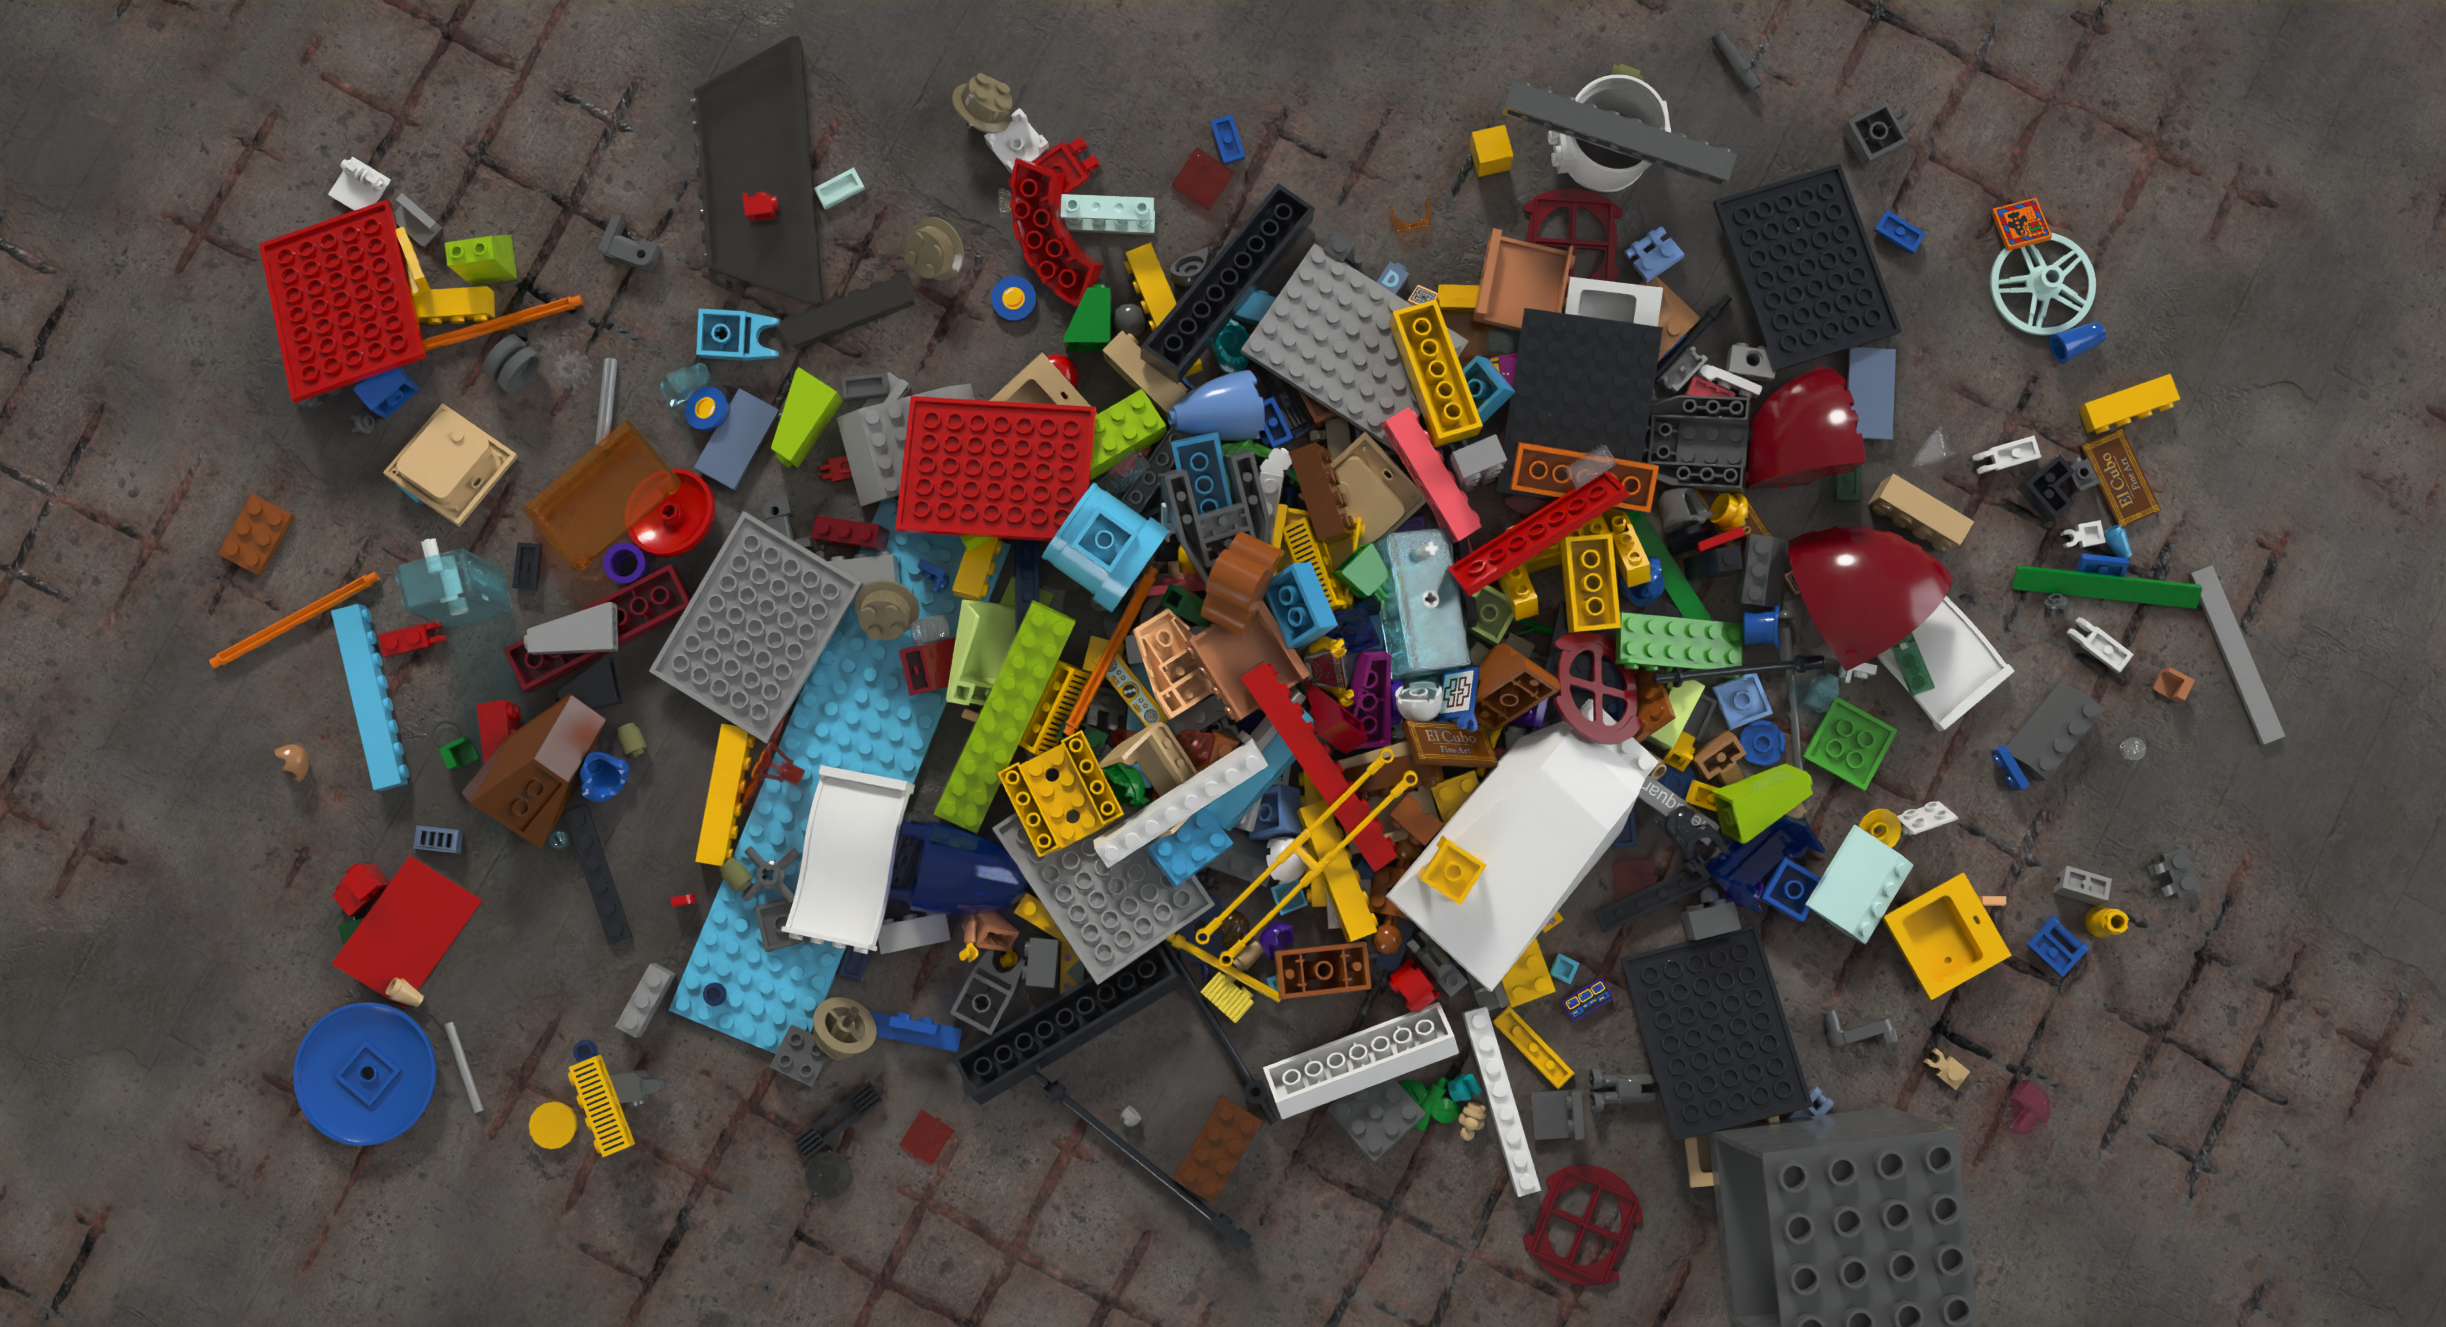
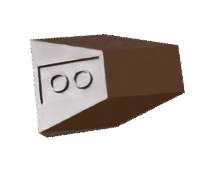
[461,694,606,849]

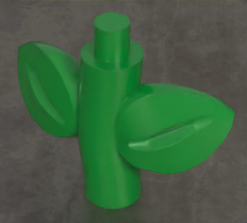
[1401,1076,1461,1132]

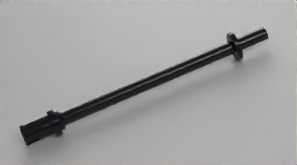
[1653,655,1825,688]

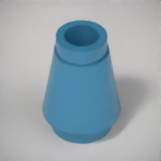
[2103,525,2132,558]

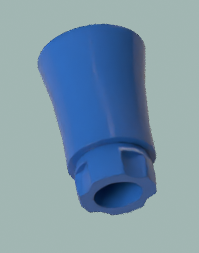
[2049,322,2106,364]

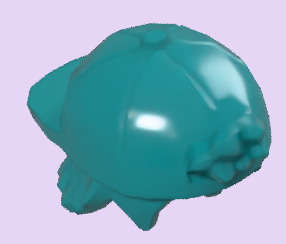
[1211,320,1250,374]

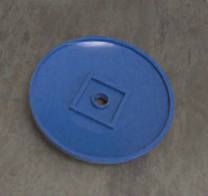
[293,1002,437,1146]

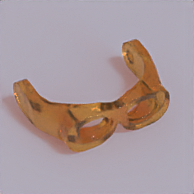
[1388,198,1431,232]

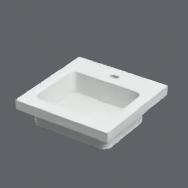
[1565,277,1663,326]

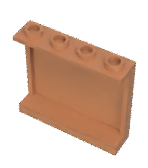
[1473,228,1575,331]
[1185,600,1311,722]

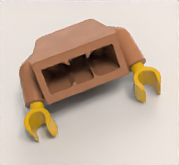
[959,905,1020,967]

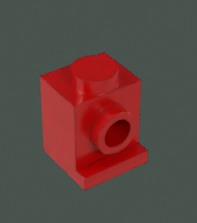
[742,192,779,222]

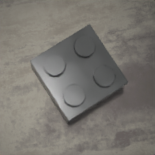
[1680,898,1741,940]
[1022,937,1061,988]

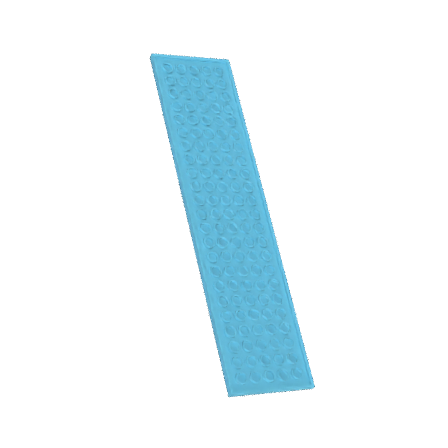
[668,499,1012,1054]

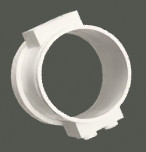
[1548,75,1671,193]

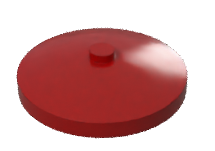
[625,469,715,557]

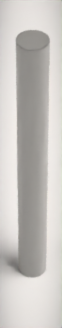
[444,1022,484,1113]

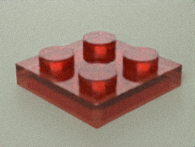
[1172,147,1234,211]

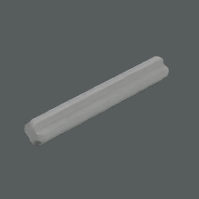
[595,358,618,448]

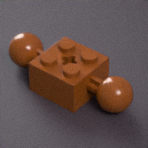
[1368,838,1422,955]

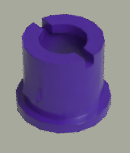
[603,542,649,584]

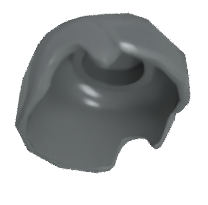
[1112,303,1147,338]

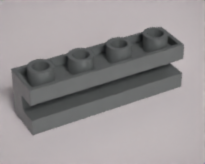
[1121,425,1192,514]

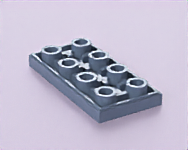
[1847,347,1896,441]
[694,388,780,490]

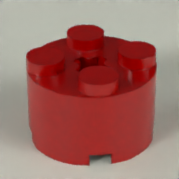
[1389,958,1441,1013]

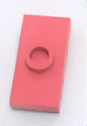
[1684,374,1736,397]

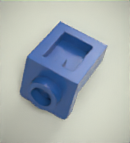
[917,559,950,593]

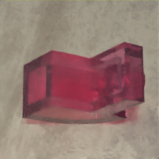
[2009,1079,2051,1135]

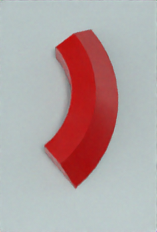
[1009,158,1103,307]

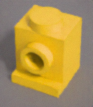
[1663,731,1695,772]

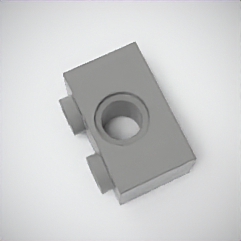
[1725,343,1775,383]

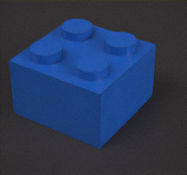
[353,367,420,419]
[1759,857,1821,922]

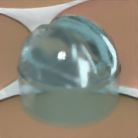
[549,831,570,849]

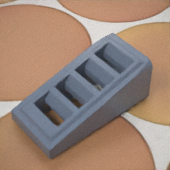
[413,825,464,854]

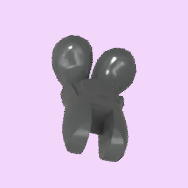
[1589,1068,1657,1113]

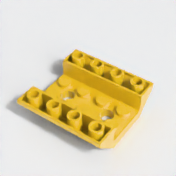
[997,730,1124,858]

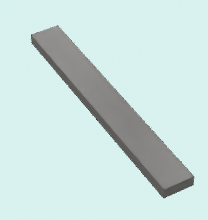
[2188,565,2285,745]

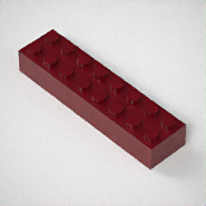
[503,564,692,693]

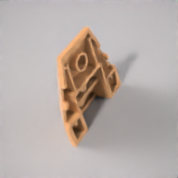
[1133,609,1213,720]

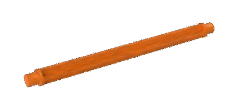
[423,295,583,352]
[1063,566,1159,736]
[209,571,380,669]

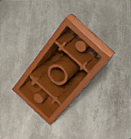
[1201,532,1285,637]
[1474,643,1560,732]
[1274,942,1371,999]

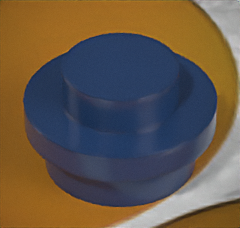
[703,982,727,1006]
[573,1040,598,1062]

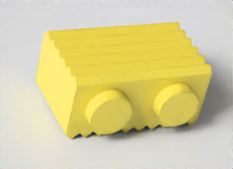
[1201,971,1254,1023]

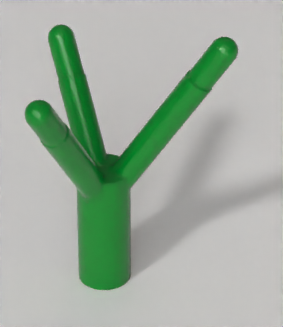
[1512,617,1553,636]

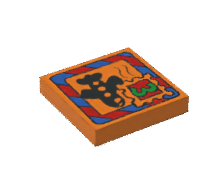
[1991,198,2052,251]

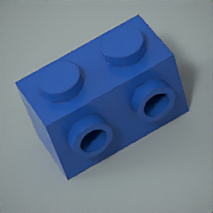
[1260,397,1293,450]

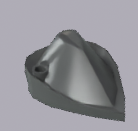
[1170,247,1209,288]

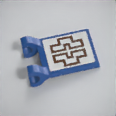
[1433,667,1480,732]

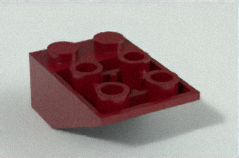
[898,637,956,696]
[1304,679,1368,754]

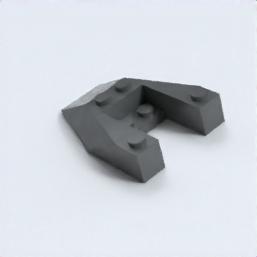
[1157,450,1270,584]

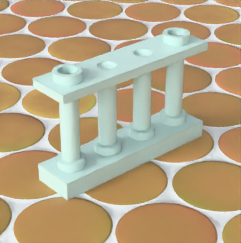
[1061,194,1155,235]

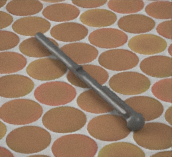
[1779,610,1804,771]

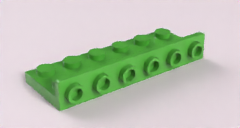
[1615,612,1743,678]

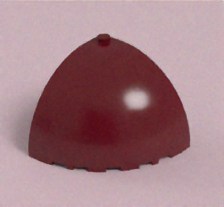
[1745,367,1866,490]
[1788,526,1953,672]

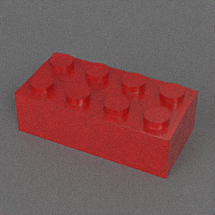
[476,700,522,764]

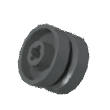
[482,334,542,394]

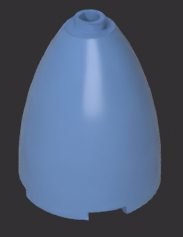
[1167,370,1265,442]

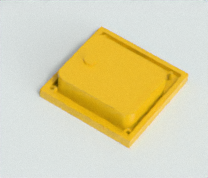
[1882,873,2012,1000]

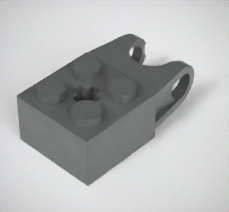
[950,949,1026,1035]

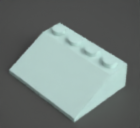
[1806,825,1913,944]

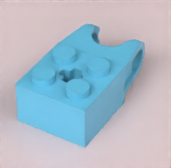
[696,309,781,361]

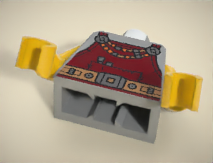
[1301,636,1354,708]

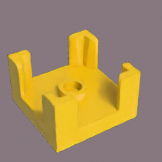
[1417,835,1487,905]

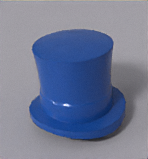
[1742,606,1780,649]

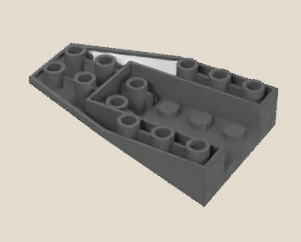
[1642,395,1752,494]

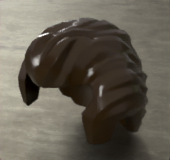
[1215,910,1250,949]

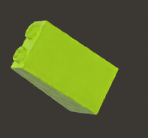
[445,235,517,286]
[771,367,843,469]
[1712,763,1813,844]

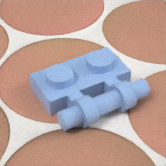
[1624,226,1684,283]

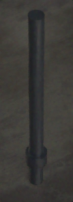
[1654,294,1732,384]

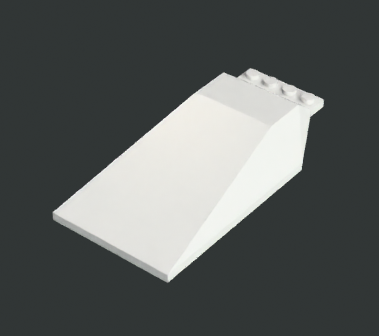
[1386,699,1658,991]

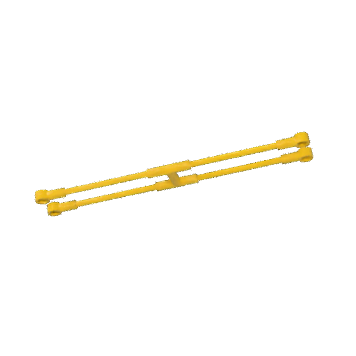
[1195,747,1418,967]

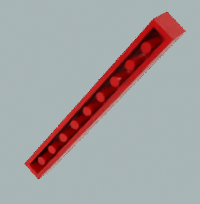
[1240,661,1398,872]

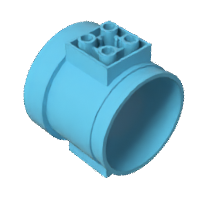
[1041,483,1170,613]

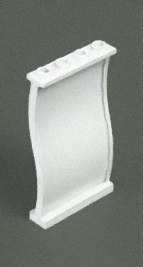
[1876,596,2014,732]
[781,765,915,954]

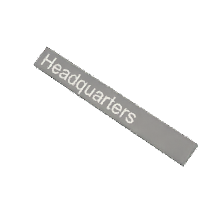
[1638,775,1720,846]

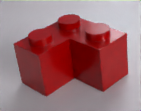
[331,863,390,916]

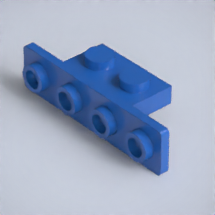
[870,1011,963,1052]

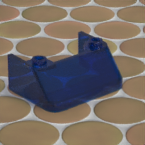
[1706,814,1826,914]

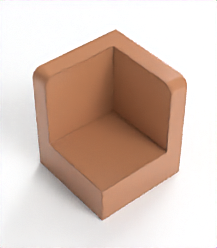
[2152,667,2195,703]

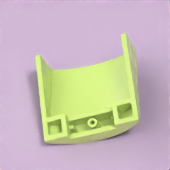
[946,600,1015,706]

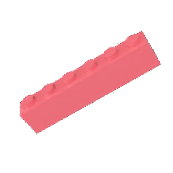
[1380,407,1482,544]

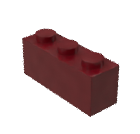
[811,516,890,553]

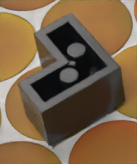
[2017,454,2075,523]

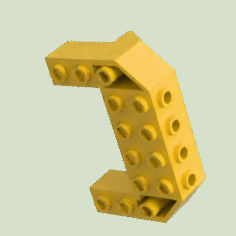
[1497,507,1650,621]

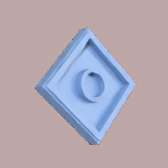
[1712,673,1773,730]

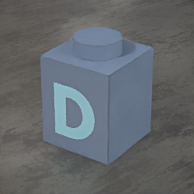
[1376,261,1409,295]

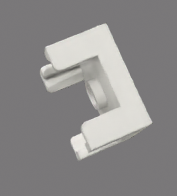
[984,108,1050,175]

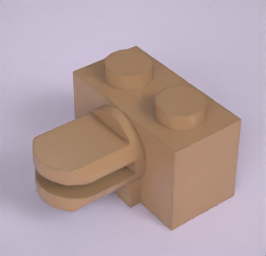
[1692,730,1747,786]

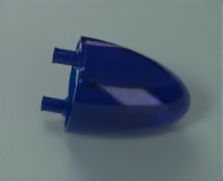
[888,820,1030,915]

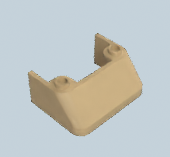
[1098,722,1198,840]

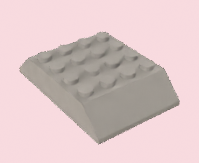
[837,383,975,507]

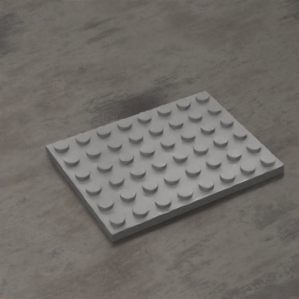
[1240,243,1468,452]
[649,511,864,743]
[992,751,1215,986]

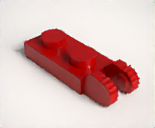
[378,621,447,658]

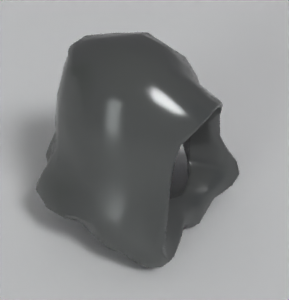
[1658,487,1713,533]

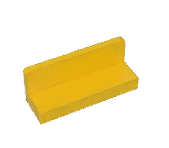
[396,227,430,297]
[1438,284,1479,313]

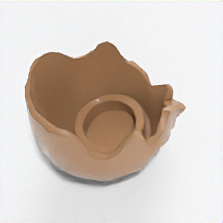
[274,744,309,782]

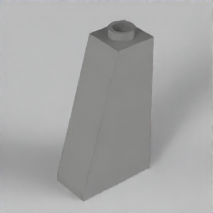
[524,602,618,655]

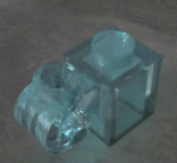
[659,363,712,407]
[1801,674,1840,714]

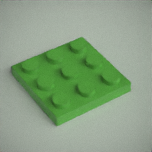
[1802,697,1897,791]

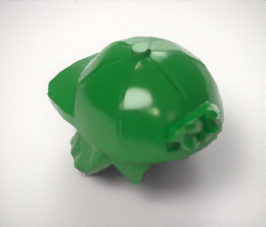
[1103,762,1150,808]

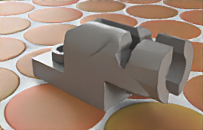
[1406,930,1468,997]

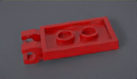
[1007,136,1100,194]

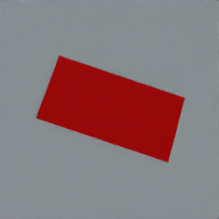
[331,855,482,1008]

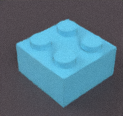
[1270,879,1308,915]

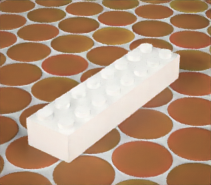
[1263,1002,1459,1119]

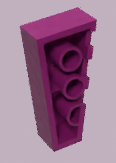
[1345,649,1391,749]

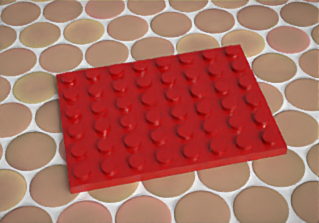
[259,199,427,403]
[895,396,1097,541]

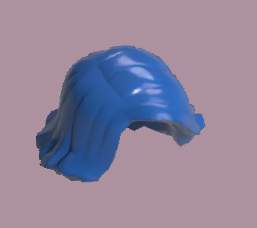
[1617,556,1665,607]
[580,751,630,802]

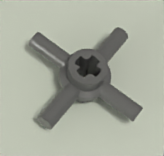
[741,846,800,904]

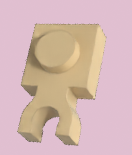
[1924,1048,1970,1090]

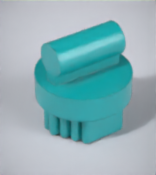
[1447,1074,1482,1102]

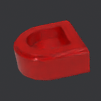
[670,894,696,907]

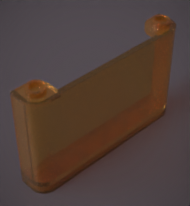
[522,419,681,571]

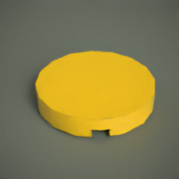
[529,1101,578,1149]

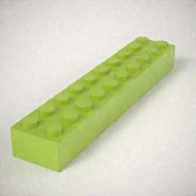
[959,389,1167,552]
[934,600,1075,833]

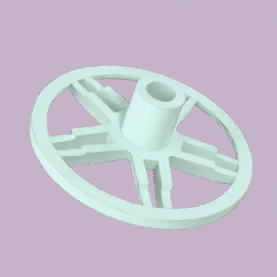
[1990,233,2096,336]

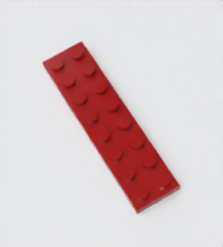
[1447,469,1630,596]

